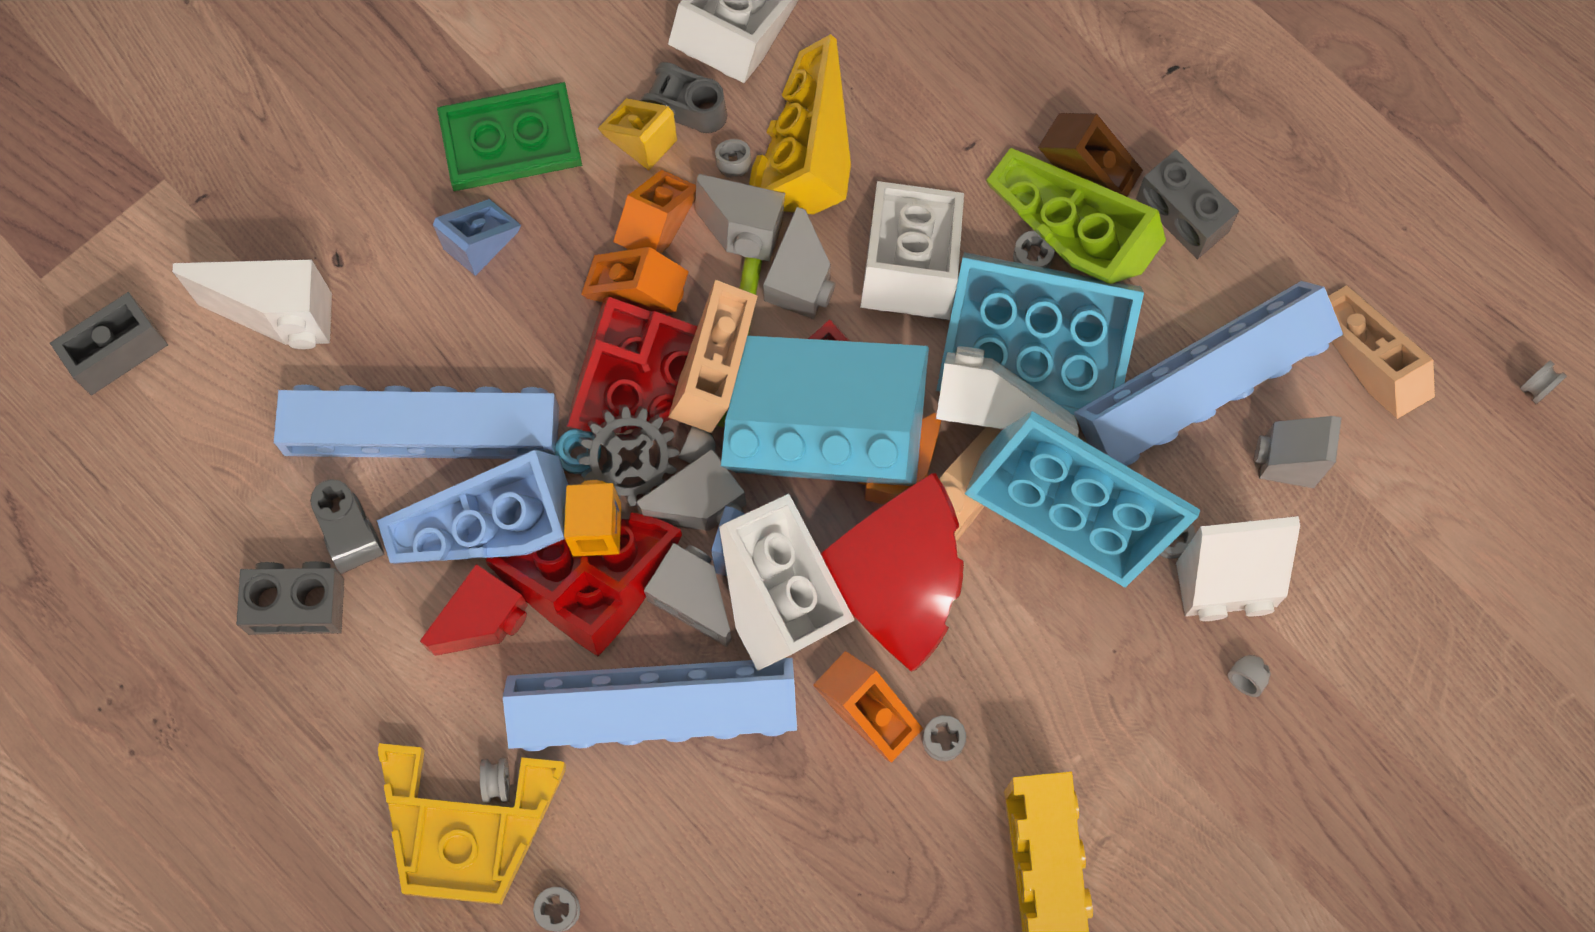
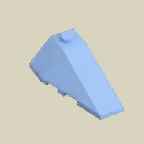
[377,450,568,564]

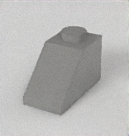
[695,174,785,262]
[763,207,835,319]
[1254,416,1341,489]
[636,449,746,531]
[644,543,732,647]

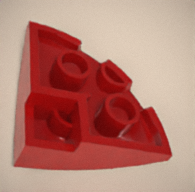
[566,297,698,433]
[821,473,964,672]
[485,513,682,657]

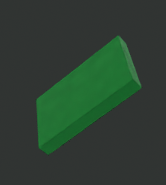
[437,82,583,192]

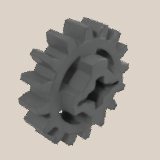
[577,404,679,506]

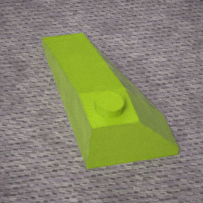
[986,148,1166,284]

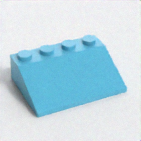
[936,252,1144,419]
[721,335,929,486]
[965,411,1200,588]

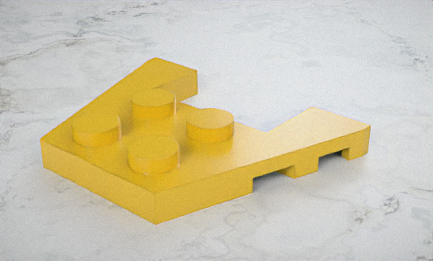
[378,743,566,905]

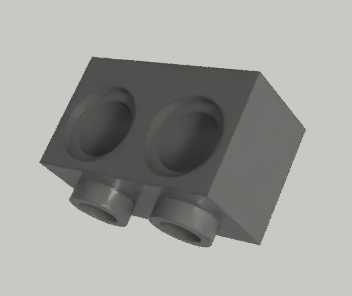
[1136,149,1239,259]
[236,561,344,635]

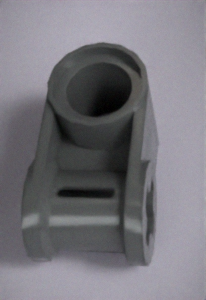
[640,62,728,133]
[310,479,385,574]

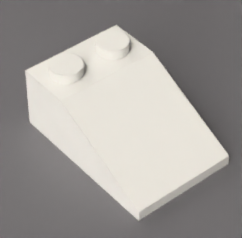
[668,0,798,83]
[860,181,964,320]
[172,260,332,349]
[936,346,1079,437]
[719,494,854,671]
[1176,516,1300,621]

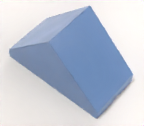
[433,199,521,276]

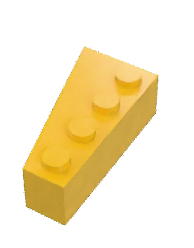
[1004,771,1093,932]

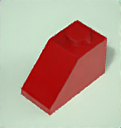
[420,564,528,656]

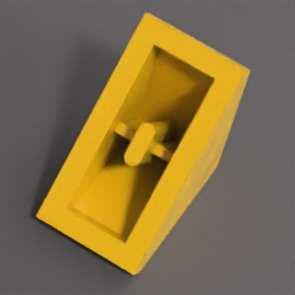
[598,98,677,171]

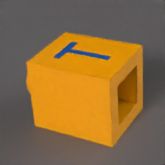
[564,480,621,556]

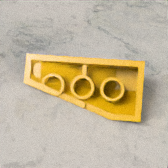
[749,34,851,215]

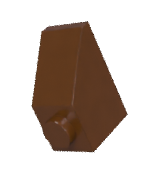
[1038,113,1143,197]

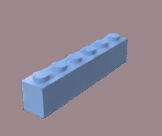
[1074,281,1343,466]
[274,385,559,459]
[503,658,797,751]

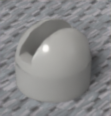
[715,139,751,178]
[678,426,716,463]
[1228,655,1271,697]

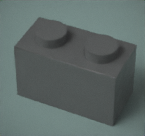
[50,292,168,396]

